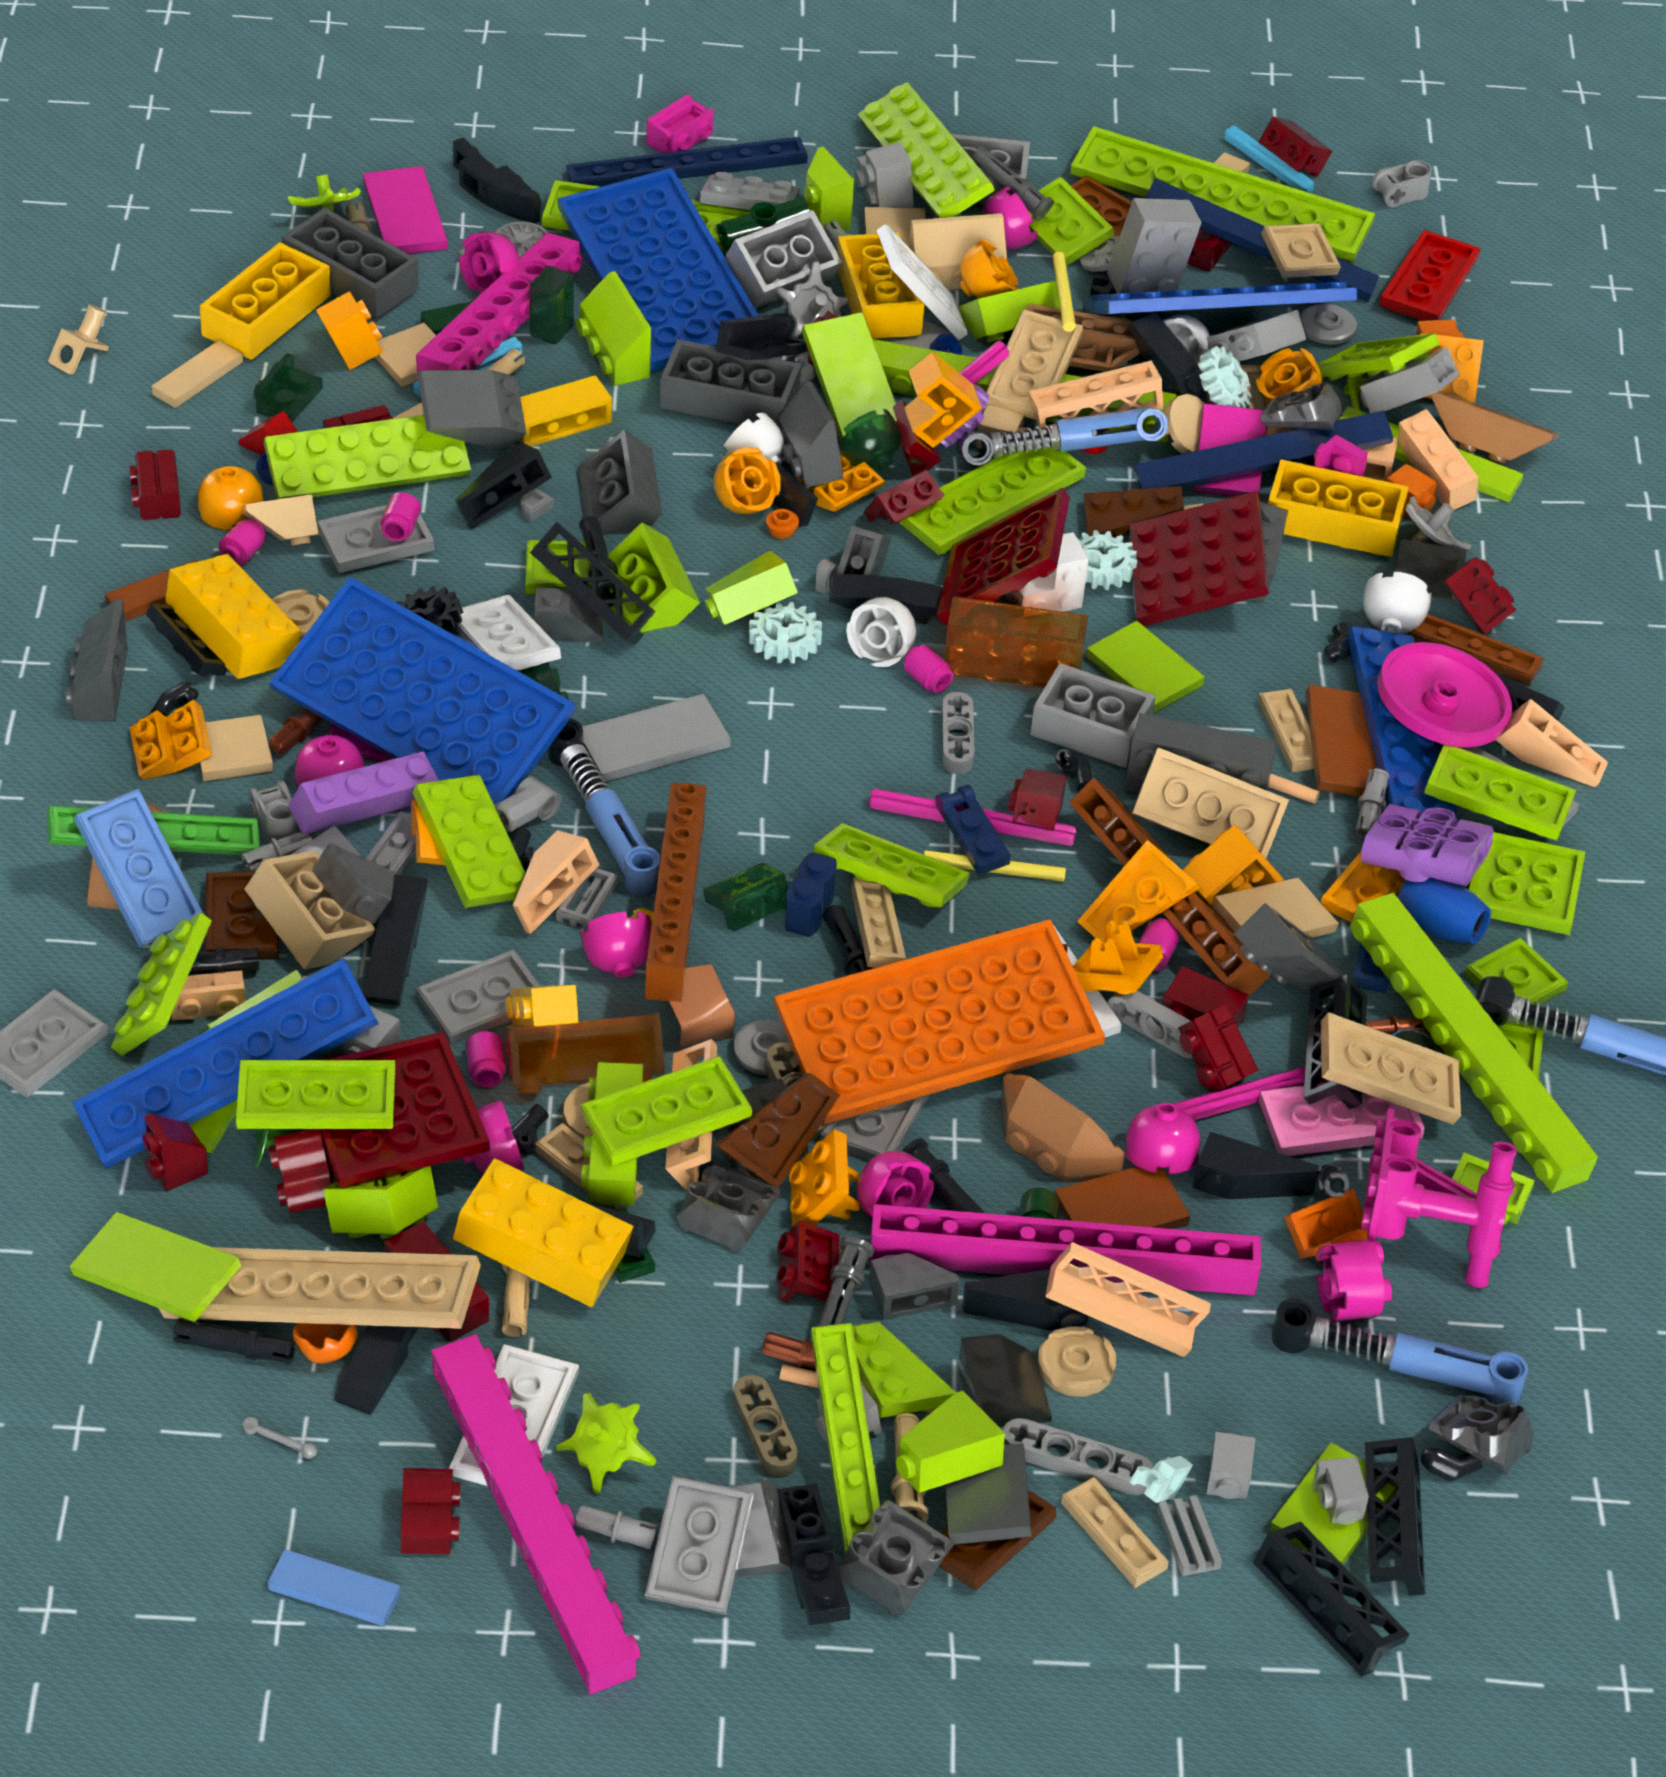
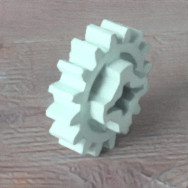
[1198,346,1252,408]
[1078,530,1137,590]
[749,602,822,663]

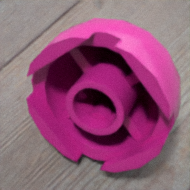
[982,187,1037,250]
[459,232,520,295]
[294,735,365,787]
[580,912,652,978]
[463,1100,525,1175]
[1125,1103,1201,1174]
[856,1151,934,1219]

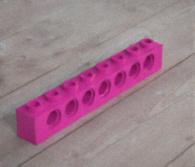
[416,232,582,378]

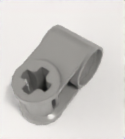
[1371,160,1432,207]
[248,781,298,841]

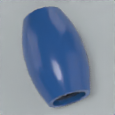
[1397,877,1491,944]

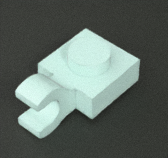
[1130,1456,1193,1503]

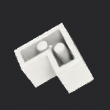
[1006,532,1089,621]

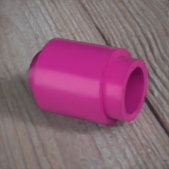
[381,492,421,542]
[219,519,266,566]
[904,645,954,693]
[1138,918,1179,972]
[465,1031,506,1088]

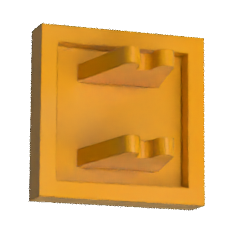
[1419,333,1484,403]
[1073,920,1163,995]
[789,1129,860,1227]

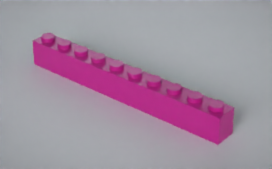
[869,1204,1261,1296]
[431,1334,641,1695]

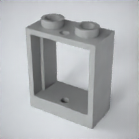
[1206,309,1306,361]
[1360,346,1459,413]

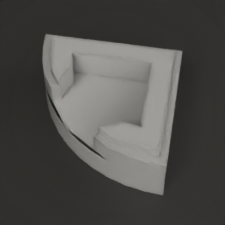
[520,488,554,522]
[815,559,839,594]

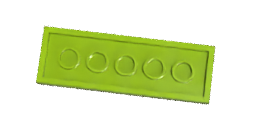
[264,415,471,499]
[899,447,1086,555]

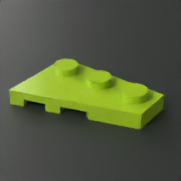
[852,1322,956,1418]

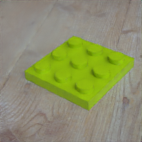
[1469,832,1586,935]

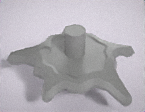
[776,261,849,339]
[1405,496,1471,551]

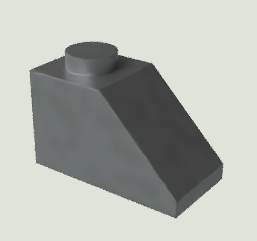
[837,526,891,576]
[535,588,603,643]
[312,843,395,924]
[869,1252,960,1320]

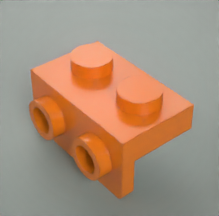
[1284,1188,1368,1262]

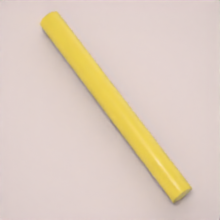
[1052,252,1076,332]
[924,850,1066,882]

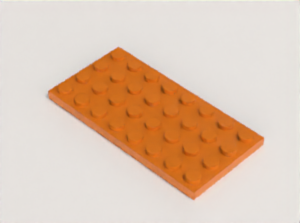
[774,919,1105,1125]

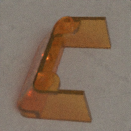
[502,1012,665,1094]

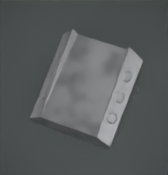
[1260,382,1343,430]
[676,1162,781,1254]
[1429,1395,1534,1476]
[730,1478,791,1579]
[838,1500,953,1615]

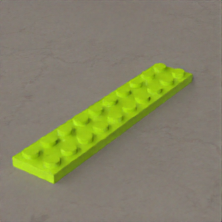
[1070,126,1375,262]

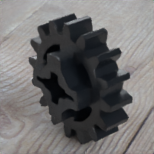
[396,586,464,632]

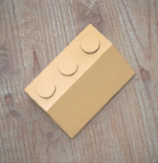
[909,213,1007,290]
[244,850,376,970]

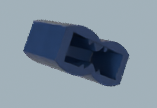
[785,852,837,937]

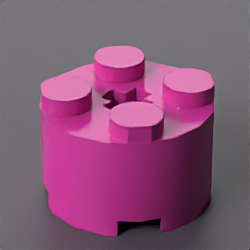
[1316,1240,1392,1323]

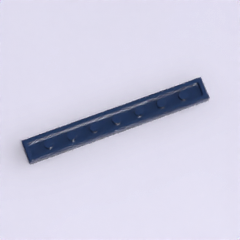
[566,137,808,187]
[1145,178,1380,302]
[1134,410,1393,489]

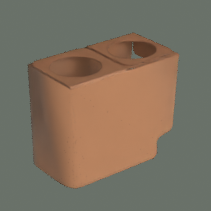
[669,964,735,1049]

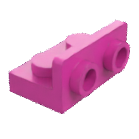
[1313,435,1368,477]

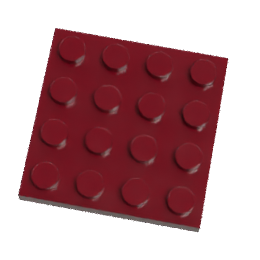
[937,488,1070,625]
[1130,491,1270,626]
[320,1031,490,1189]

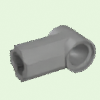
[494,776,562,832]

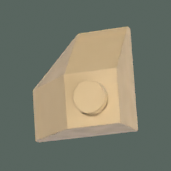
[242,494,318,546]

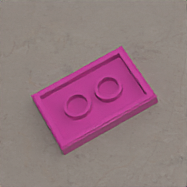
[1194,403,1266,496]

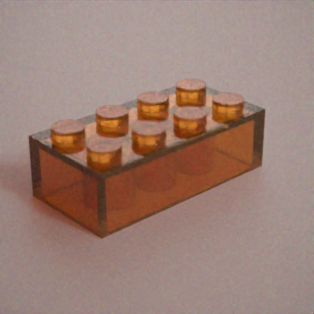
[944,597,1088,688]

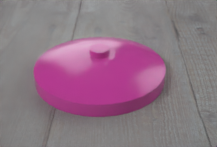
[1377,642,1512,747]

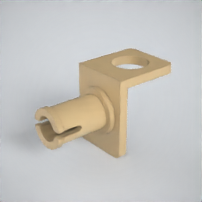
[48,304,109,375]

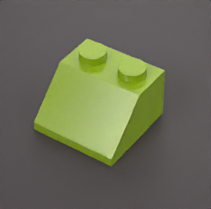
[804,146,854,231]

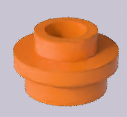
[766,509,799,539]

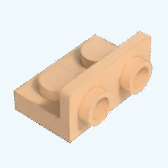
[172,970,246,1021]

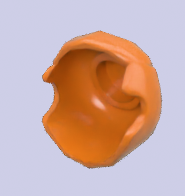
[293,1323,358,1364]

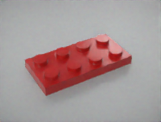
[1379,230,1481,321]

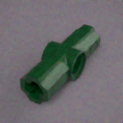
[716,197,809,249]

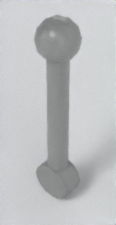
[242,1417,317,1459]

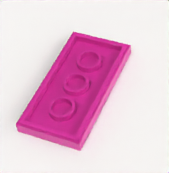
[363,166,448,254]

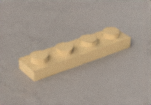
[850,877,906,968]

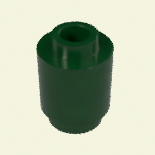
[1019,1187,1059,1219]

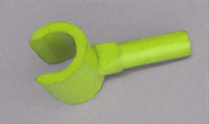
[1344,375,1365,411]

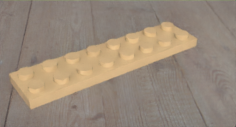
[159,1247,481,1329]

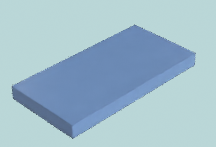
[73,788,203,948]

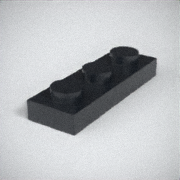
[146,603,228,676]

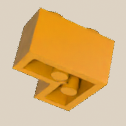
[316,291,383,370]
[904,352,982,448]
[1183,824,1284,906]

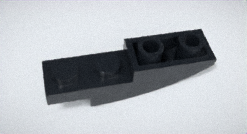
[453,137,542,223]
[777,1484,850,1625]

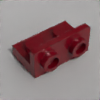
[893,400,941,476]
[864,470,944,524]
[1443,557,1516,635]
[776,1220,840,1303]

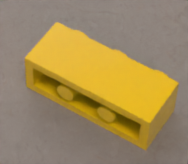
[518,375,612,446]
[505,985,579,1026]

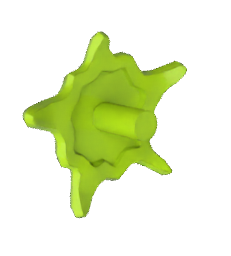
[287,174,361,213]
[556,1393,657,1494]

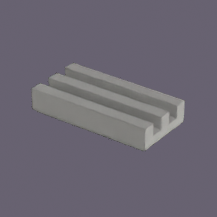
[556,868,618,931]
[1157,1495,1222,1576]

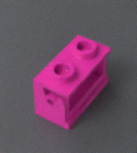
[646,94,714,153]

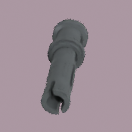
[971,146,1054,222]
[810,1236,875,1344]

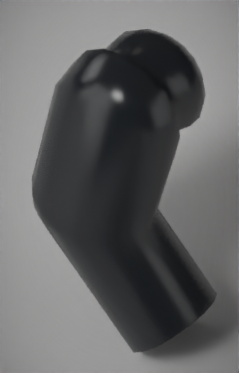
[1324,623,1351,663]
[150,682,199,717]
[1055,749,1093,792]
[511,827,534,871]
[512,1103,549,1154]
[1420,1447,1483,1481]

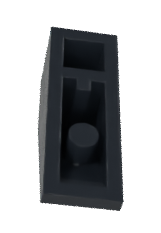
[1128,311,1209,399]
[455,442,552,529]
[1193,1132,1319,1199]
[962,1264,1088,1331]

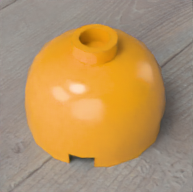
[960,239,1018,299]
[1256,348,1322,403]
[713,447,780,515]
[197,466,263,530]

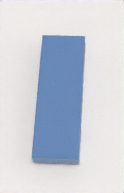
[268,1549,401,1627]

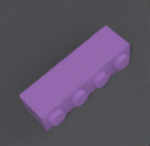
[288,751,439,835]

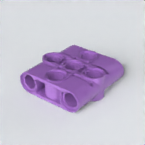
[1361,804,1493,886]

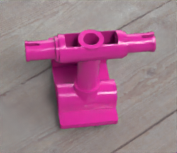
[1361,1108,1517,1288]

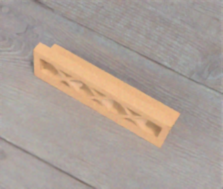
[1029,360,1164,429]
[665,1039,717,1190]
[1045,1242,1211,1357]

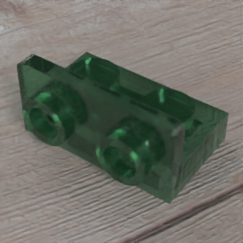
[253,353,323,422]
[703,862,788,931]

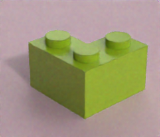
[323,1166,438,1238]

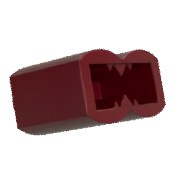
[269,1129,334,1213]
[400,1468,461,1554]

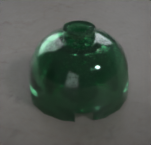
[837,409,901,471]

